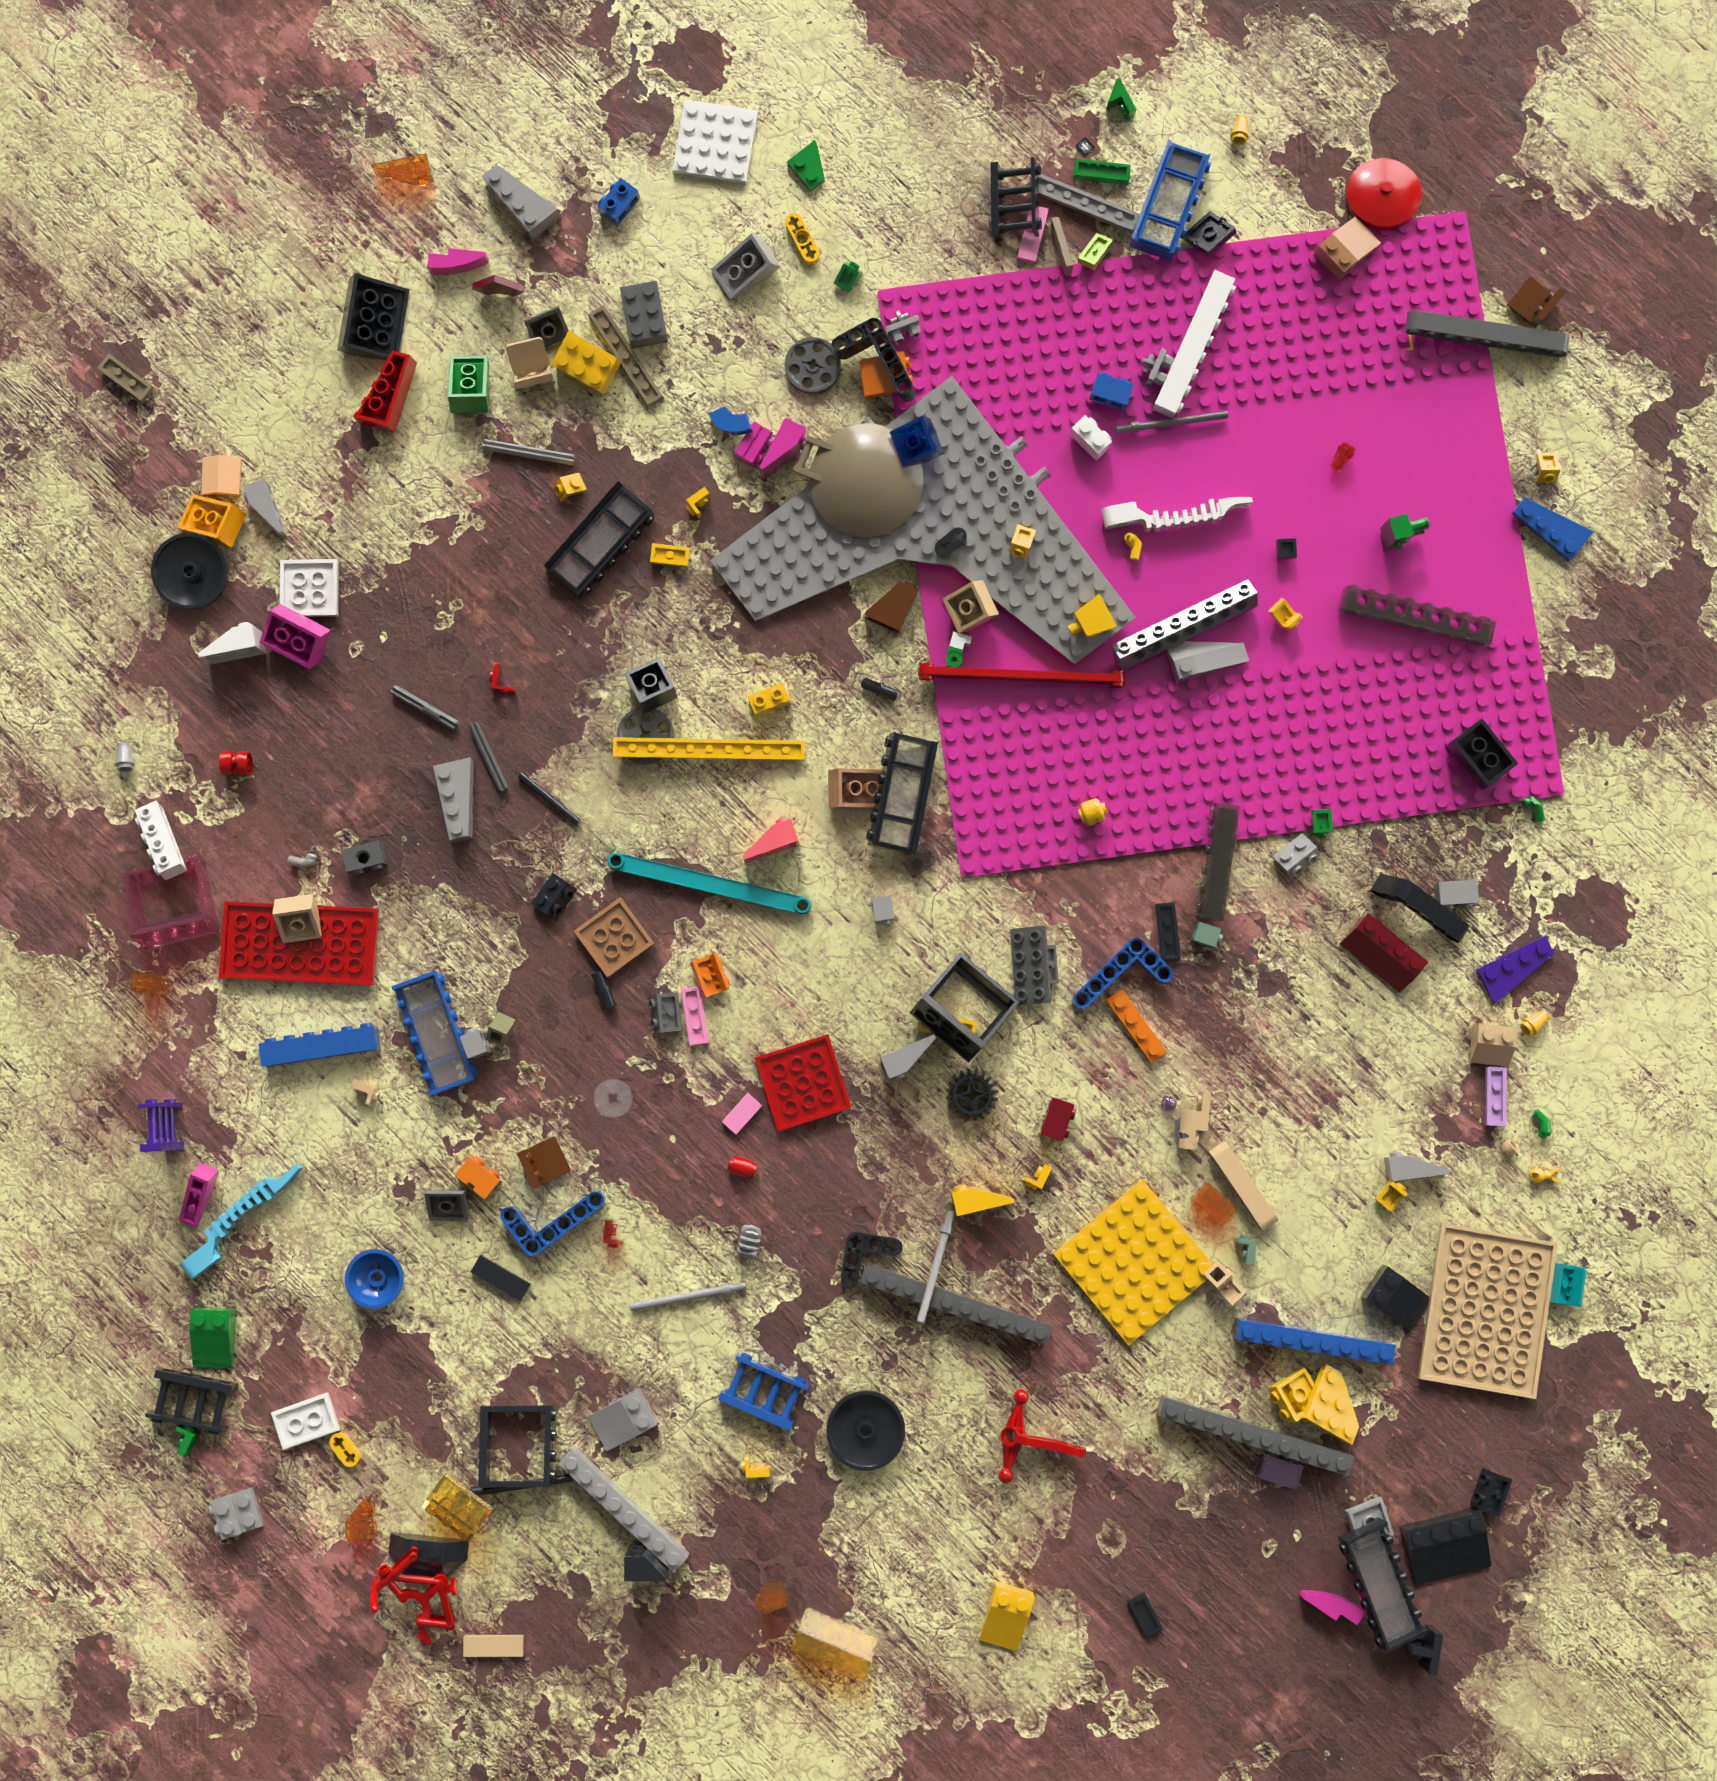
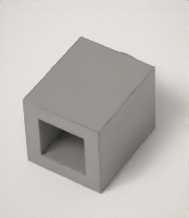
[872,896,894,925]

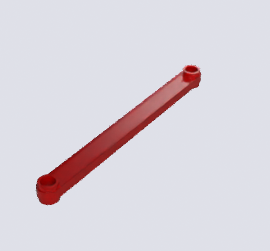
[918,663,1126,688]

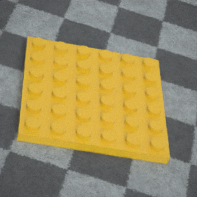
[1053,1179,1213,1346]

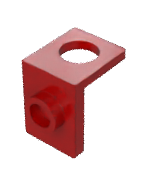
[489,663,517,694]

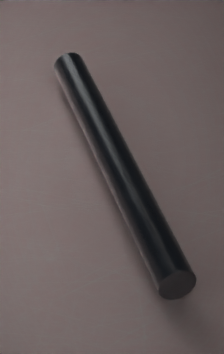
[518,772,581,826]

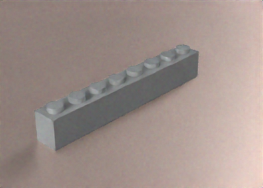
[558,1445,689,1573]

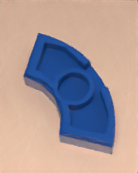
[709,406,753,435]

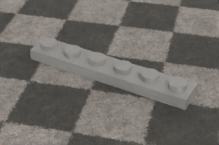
[1038,174,1140,233]

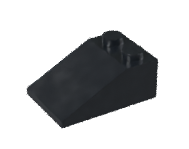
[1361,1264,1430,1331]

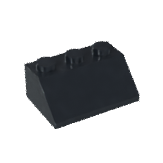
[624,1541,669,1581]

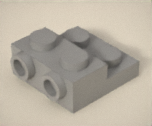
[209,1487,264,1540]

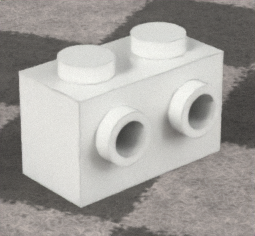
[1070,415,1112,461]

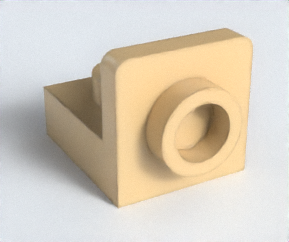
[351,1079,380,1106]

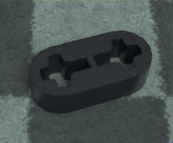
[935,527,967,558]

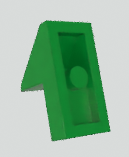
[1106,77,1136,121]

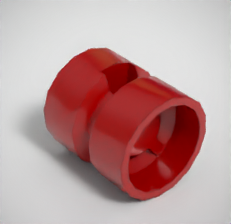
[219,751,253,776]

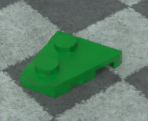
[787,140,825,192]

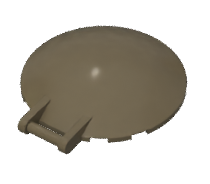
[792,423,924,538]

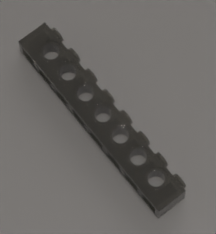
[1338,585,1496,647]

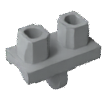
[886,310,920,345]
[1140,348,1174,386]

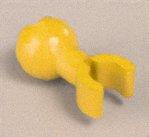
[1529,1168,1561,1183]

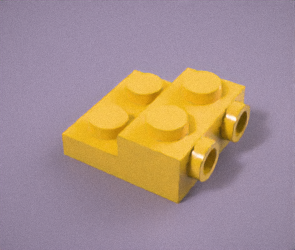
[1269,1367,1314,1423]

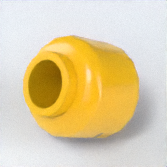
[1078,798,1108,826]

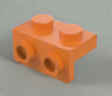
[690,953,730,999]

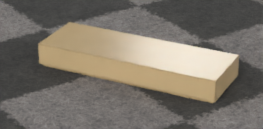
[463,1635,524,1657]

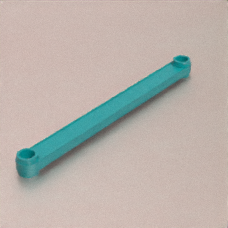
[608,853,811,915]

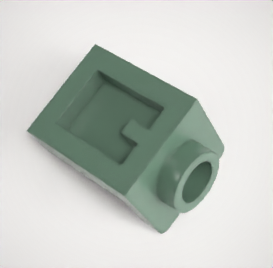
[1234,1235,1257,1265]

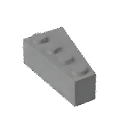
[433,757,475,843]

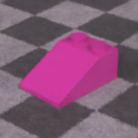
[759,418,807,480]

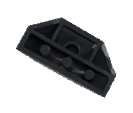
[388,1532,469,1577]

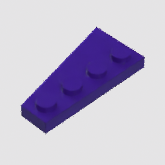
[1475,936,1554,1004]

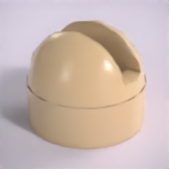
[1501,1139,1519,1156]

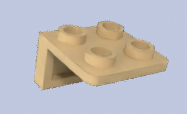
[506,337,553,389]

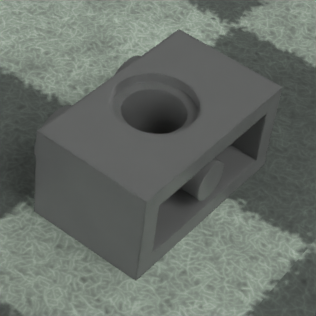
[341,840,388,876]

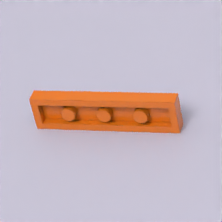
[1106,989,1167,1063]

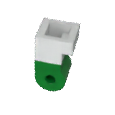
[945,632,972,668]

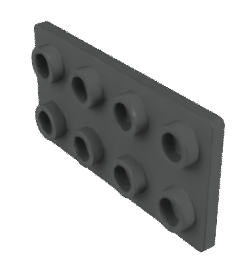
[1010,926,1059,1005]

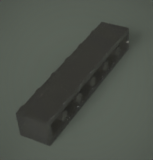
[1195,803,1240,921]

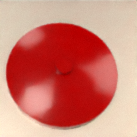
[1345,158,1422,230]

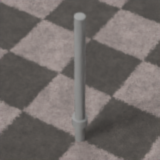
[916,1211,955,1324]
[630,1282,746,1311]

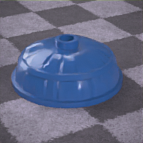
[345,1249,404,1309]

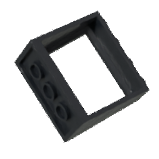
[909,952,1019,1063]

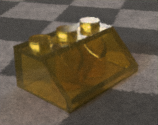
[422,1473,493,1542]

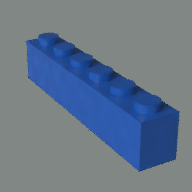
[258,1023,381,1067]

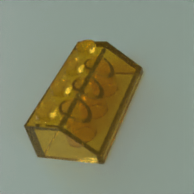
[790,1607,879,1681]

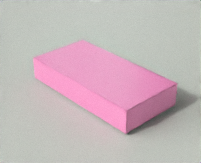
[722,1093,762,1134]

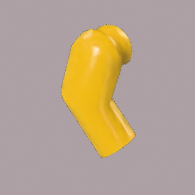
[1124,533,1142,561]

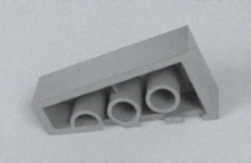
[482,164,561,240]

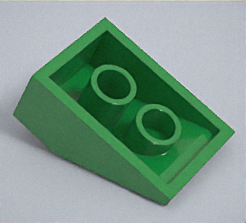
[448,356,489,413]
[189,1307,236,1368]

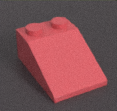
[742,817,800,864]

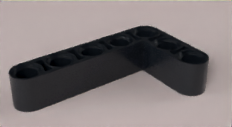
[832,318,916,402]
[1370,874,1470,943]

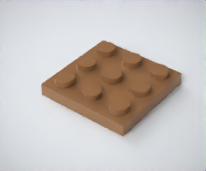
[574,897,655,978]

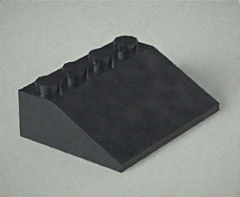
[337,273,410,360]
[1399,1507,1491,1585]

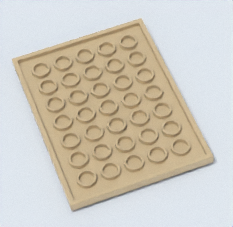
[1418,1222,1558,1399]

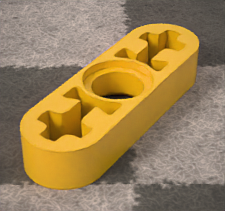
[785,213,819,265]

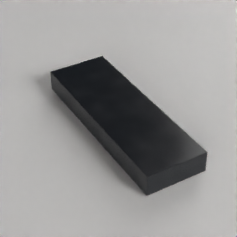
[1155,902,1181,961]
[470,1255,531,1301]

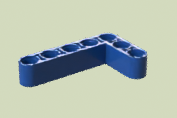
[1071,938,1173,1009]
[500,1191,606,1256]

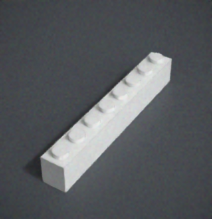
[1152,270,1236,418]

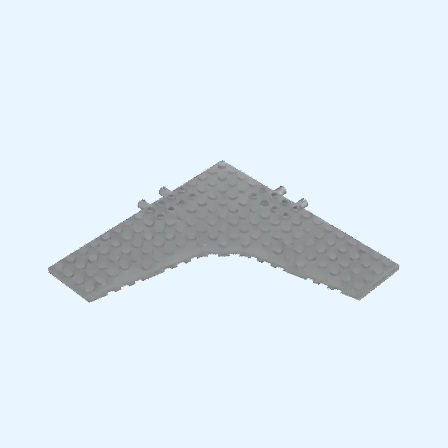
[710,376,1136,665]

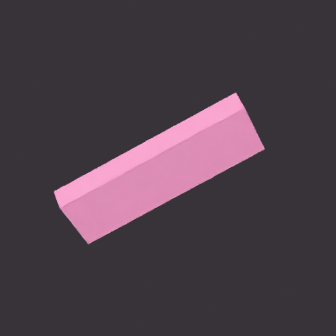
[1017,206,1049,264]
[681,986,709,1046]

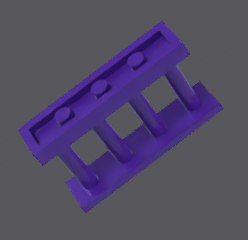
[138,1099,185,1152]

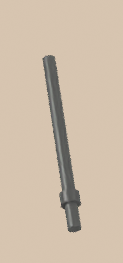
[1115,411,1228,434]

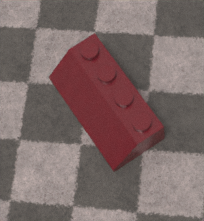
[1339,913,1428,993]

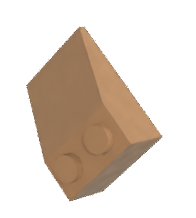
[1314,216,1381,281]
[828,768,890,809]

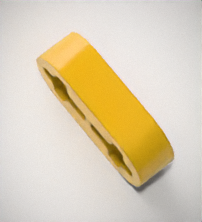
[329,1432,361,1467]

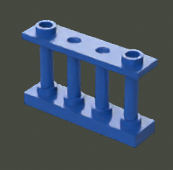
[718,1352,809,1431]

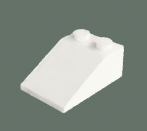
[198,622,266,665]

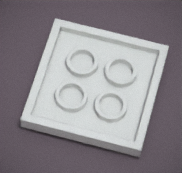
[280,559,339,617]

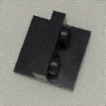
[1404,1624,1443,1676]

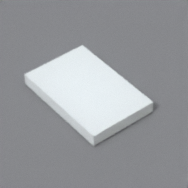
[271,1392,340,1450]

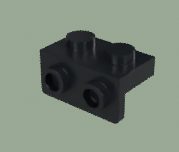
[531,873,577,920]

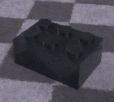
[1446,718,1518,790]

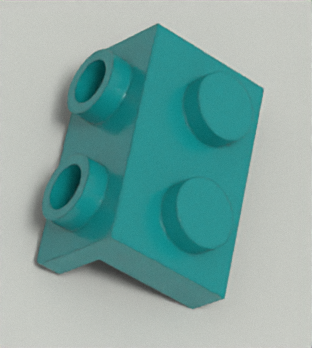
[1550,1263,1587,1307]

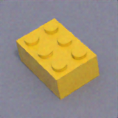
[551,331,622,395]

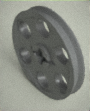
[785,337,841,394]
[617,708,674,765]

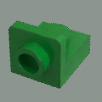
[834,261,863,293]
[1310,809,1333,838]
[176,1425,200,1457]

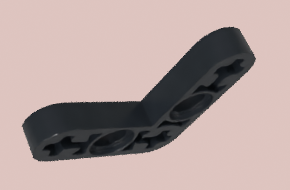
[841,1232,903,1289]

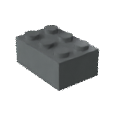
[620,281,668,349]

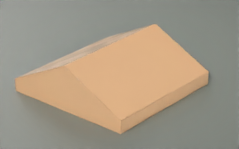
[201,455,241,496]

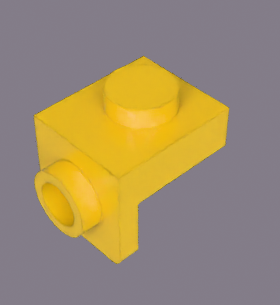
[554,473,587,502]
[1268,598,1303,630]
[1374,1181,1408,1212]

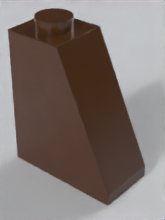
[864,581,918,634]

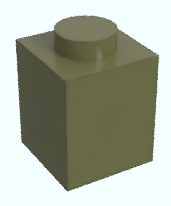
[485,1012,516,1047]

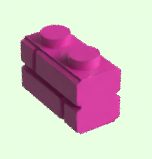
[734,421,774,468]

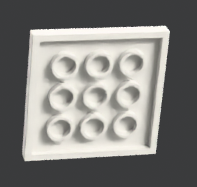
[673,99,758,184]

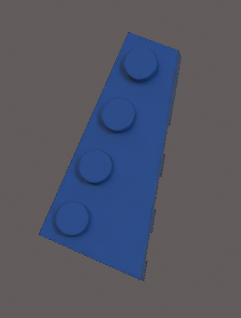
[1511,497,1594,561]

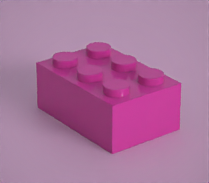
[260,604,331,669]

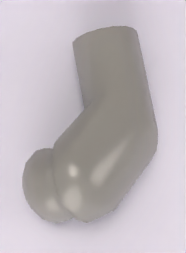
[287,853,317,868]

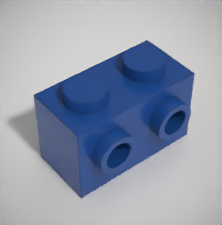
[598,178,640,227]
[1089,373,1134,411]

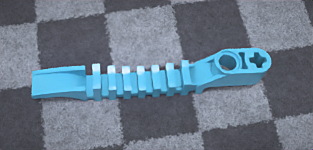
[180,1164,303,1280]

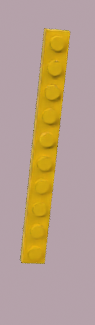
[613,737,805,761]

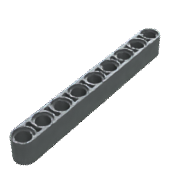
[1405,311,1569,357]

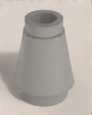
[115,742,135,772]

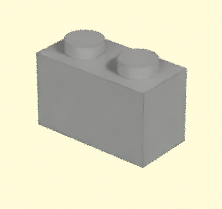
[1434,880,1479,909]

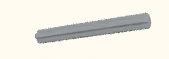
[482,439,575,465]

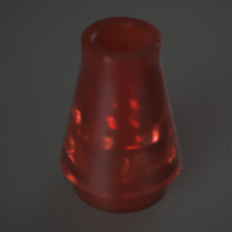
[1330,442,1356,472]

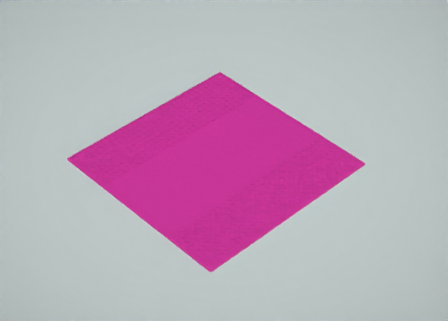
[877,211,1564,878]

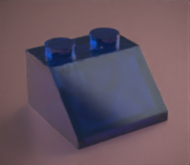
[890,415,944,467]

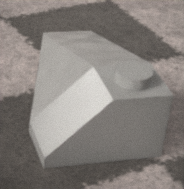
[1166,641,1249,683]

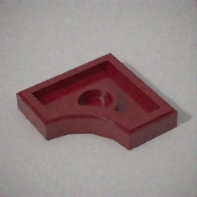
[472,275,525,297]

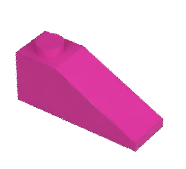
[178,1163,219,1228]

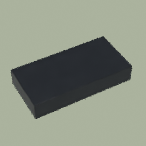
[1127,1592,1163,1638]

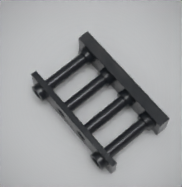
[990,157,1042,242]
[145,1367,238,1435]

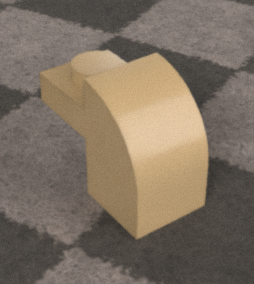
[1204,1261,1247,1307]

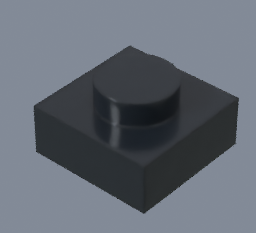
[1276,538,1297,559]

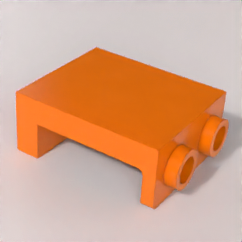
[859,351,914,401]

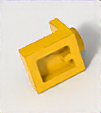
[1536,453,1561,483]
[686,487,710,519]
[1009,525,1036,559]
[1023,1164,1052,1190]
[741,1455,770,1478]

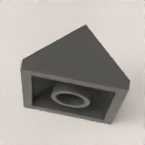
[524,306,569,351]
[424,1189,469,1220]

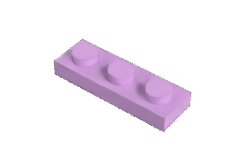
[1485,1067,1507,1126]

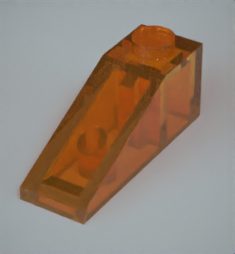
[372,153,434,186]

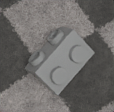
[1273,833,1320,879]

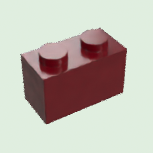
[1039,1097,1076,1141]

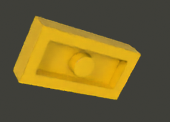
[650,543,690,568]

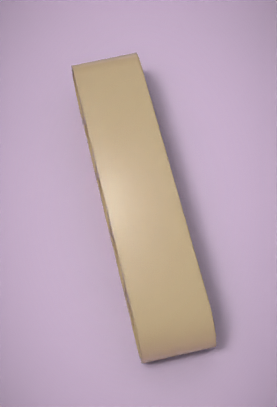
[1208,1141,1278,1231]

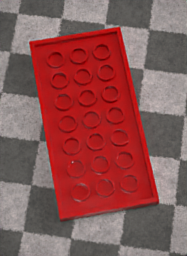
[219,901,379,986]

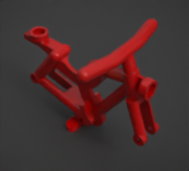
[370,1546,458,1646]

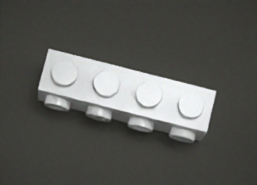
[135,801,187,880]

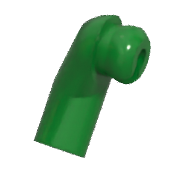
[1522,796,1545,822]
[1531,1109,1552,1139]

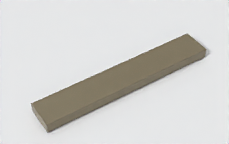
[588,305,664,408]

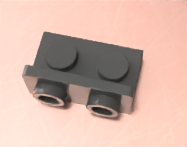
[648,992,682,1034]

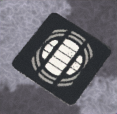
[1075,137,1095,156]

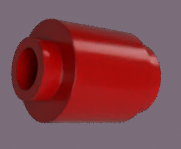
[727,1156,757,1179]

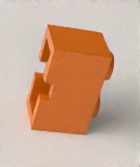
[455,1156,502,1199]

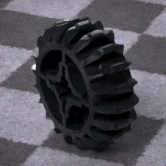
[946,1069,998,1121]

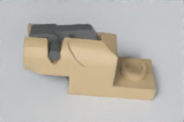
[1174,1092,1211,1150]

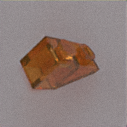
[345,1496,377,1542]

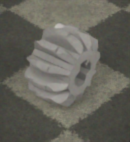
[736,1225,761,1259]

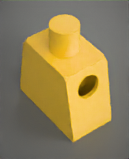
[1067,594,1117,638]

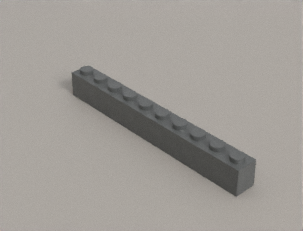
[860,1262,1053,1345]
[1156,1394,1354,1477]

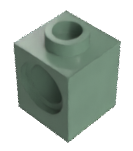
[1191,922,1223,949]

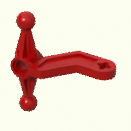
[998,1389,1086,1484]

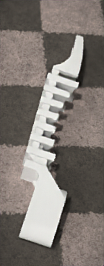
[1101,497,1253,532]

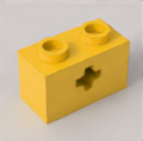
[747,682,791,718]

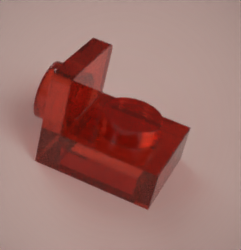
[603,1218,624,1248]

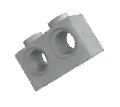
[460,1028,492,1059]

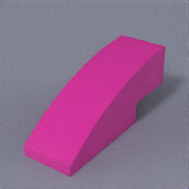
[427,248,489,275]
[1299,1590,1366,1625]

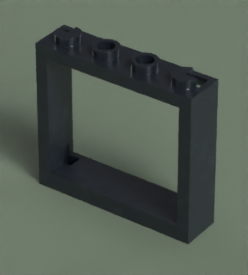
[478,1405,557,1488]

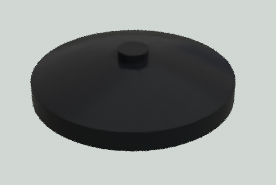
[151,533,229,610]
[826,1390,905,1471]

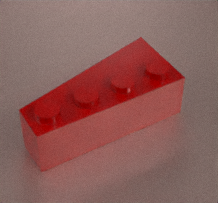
[353,350,417,433]

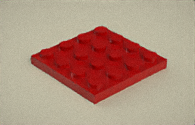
[755,1034,852,1131]

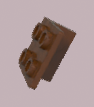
[1507,277,1566,328]
[517,1136,571,1189]

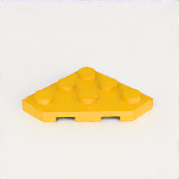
[1302,1364,1359,1445]

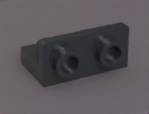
[1470,1468,1512,1517]

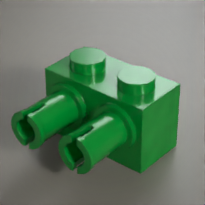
[1380,513,1430,550]

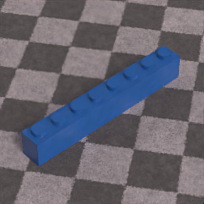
[1233,1318,1396,1365]

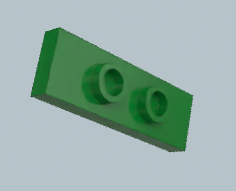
[1073,158,1131,185]

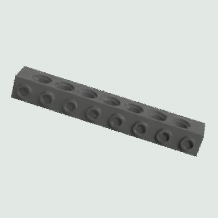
[1112,580,1258,671]

